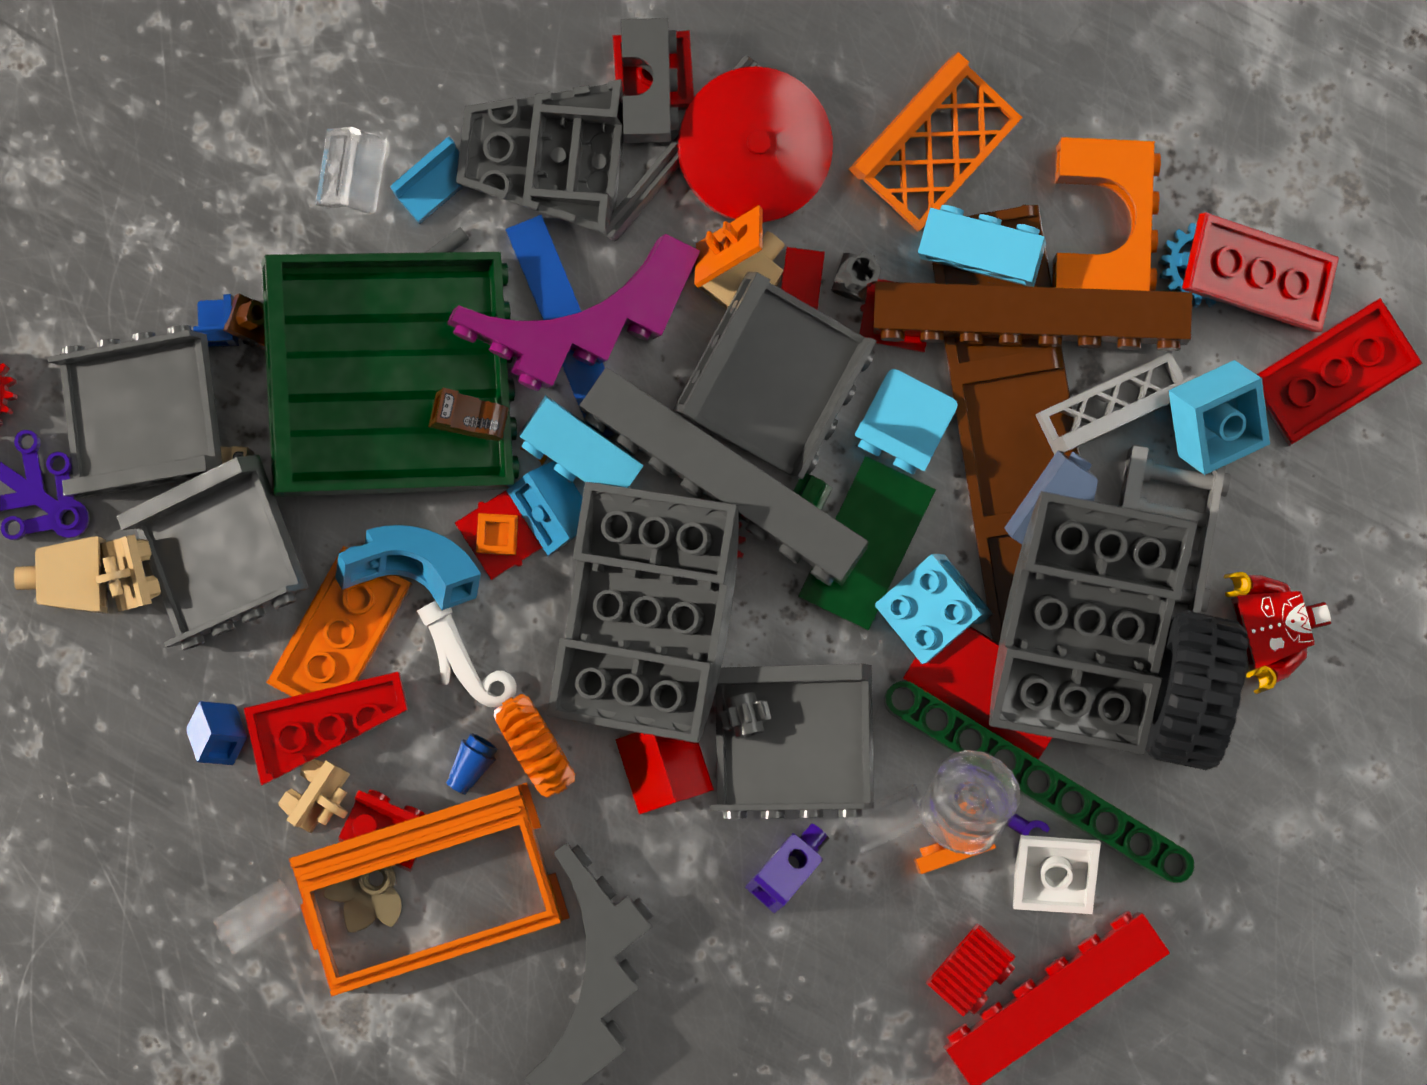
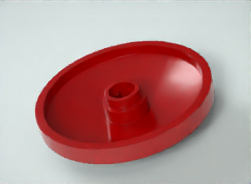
[677,66,833,223]

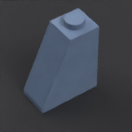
[1004,450,1098,544]

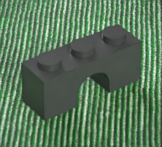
[621,18,679,143]

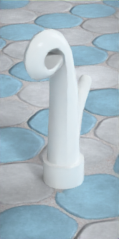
[417,601,517,707]

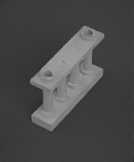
[1118,445,1231,613]

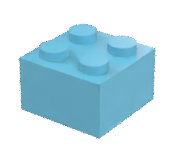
[1168,360,1270,475]

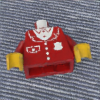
[1224,572,1331,694]

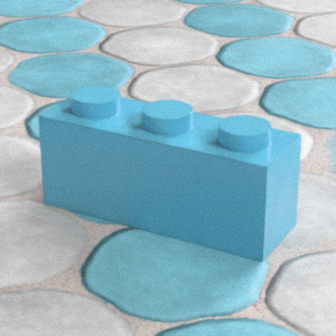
[918,205,1046,287]
[519,395,644,488]

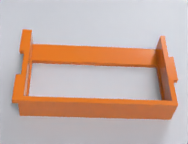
[289,782,570,997]

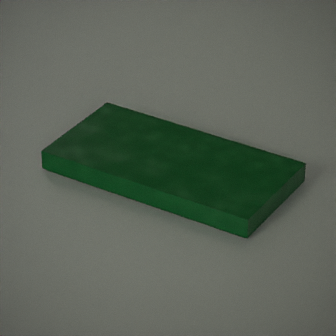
[798,456,936,631]

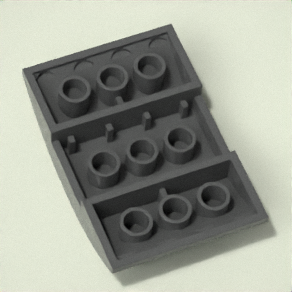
[547,481,739,743]
[989,491,1198,755]

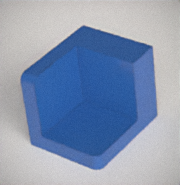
[193,294,239,348]
[186,701,247,765]

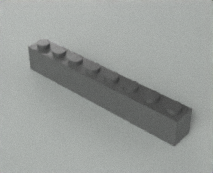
[579,367,868,586]

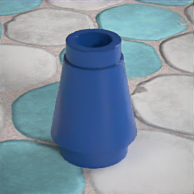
[446,733,498,795]

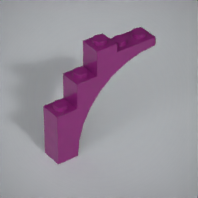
[447,234,700,391]

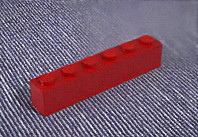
[943,911,1170,1085]

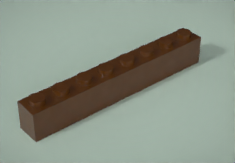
[873,281,1192,351]

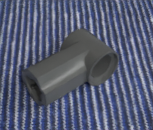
[831,251,881,302]

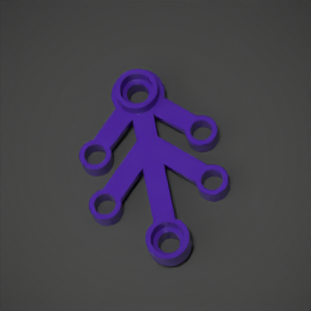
[0,430,89,541]

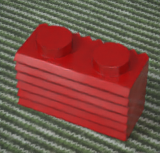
[925,923,1016,1017]

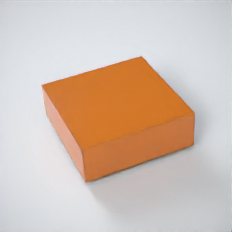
[476,513,518,555]

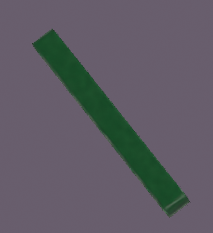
[884,681,1194,883]

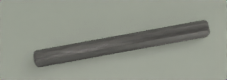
[603,56,760,242]

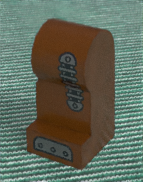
[429,387,509,441]

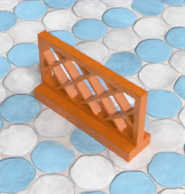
[848,52,1023,231]

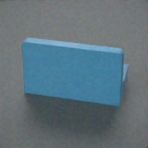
[390,137,464,224]
[506,461,583,556]

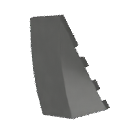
[456,79,624,234]

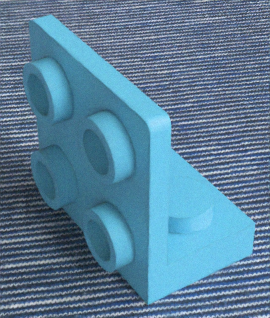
[875,554,993,664]

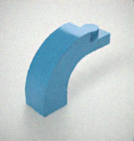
[335,525,481,610]

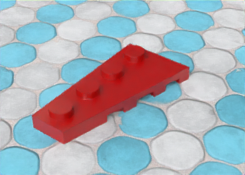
[244,671,408,786]

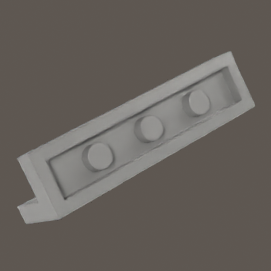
[1035,352,1196,455]

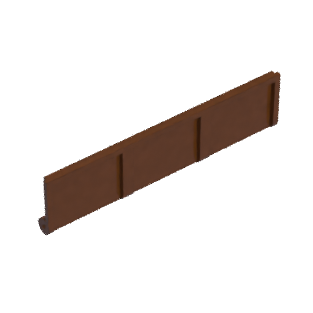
[932,204,1080,643]

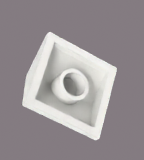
[1013,835,1101,914]

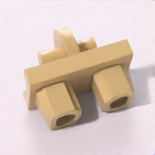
[95,534,161,612]
[279,759,350,833]

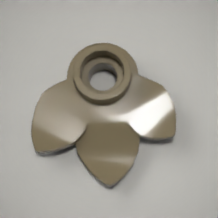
[324,866,402,933]

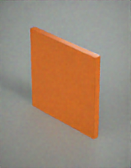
[694,205,763,288]

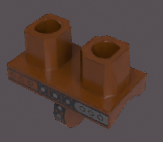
[223,293,265,350]

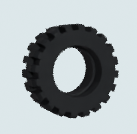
[1146,610,1248,770]

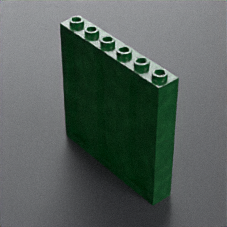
[261,252,519,497]

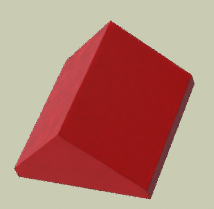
[615,732,714,815]

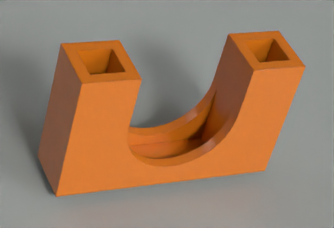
[1052,137,1161,291]

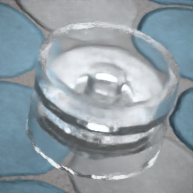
[920,750,1021,855]

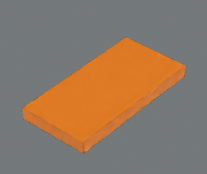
[266,546,413,697]

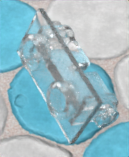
[213,878,301,954]

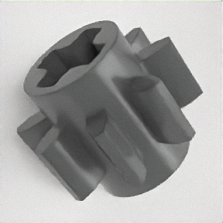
[719,692,772,739]

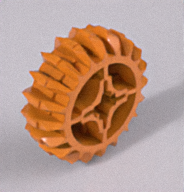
[494,694,575,798]

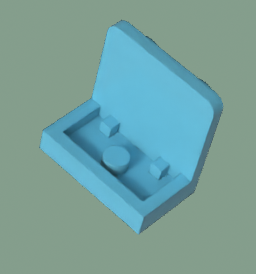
[854,369,958,475]

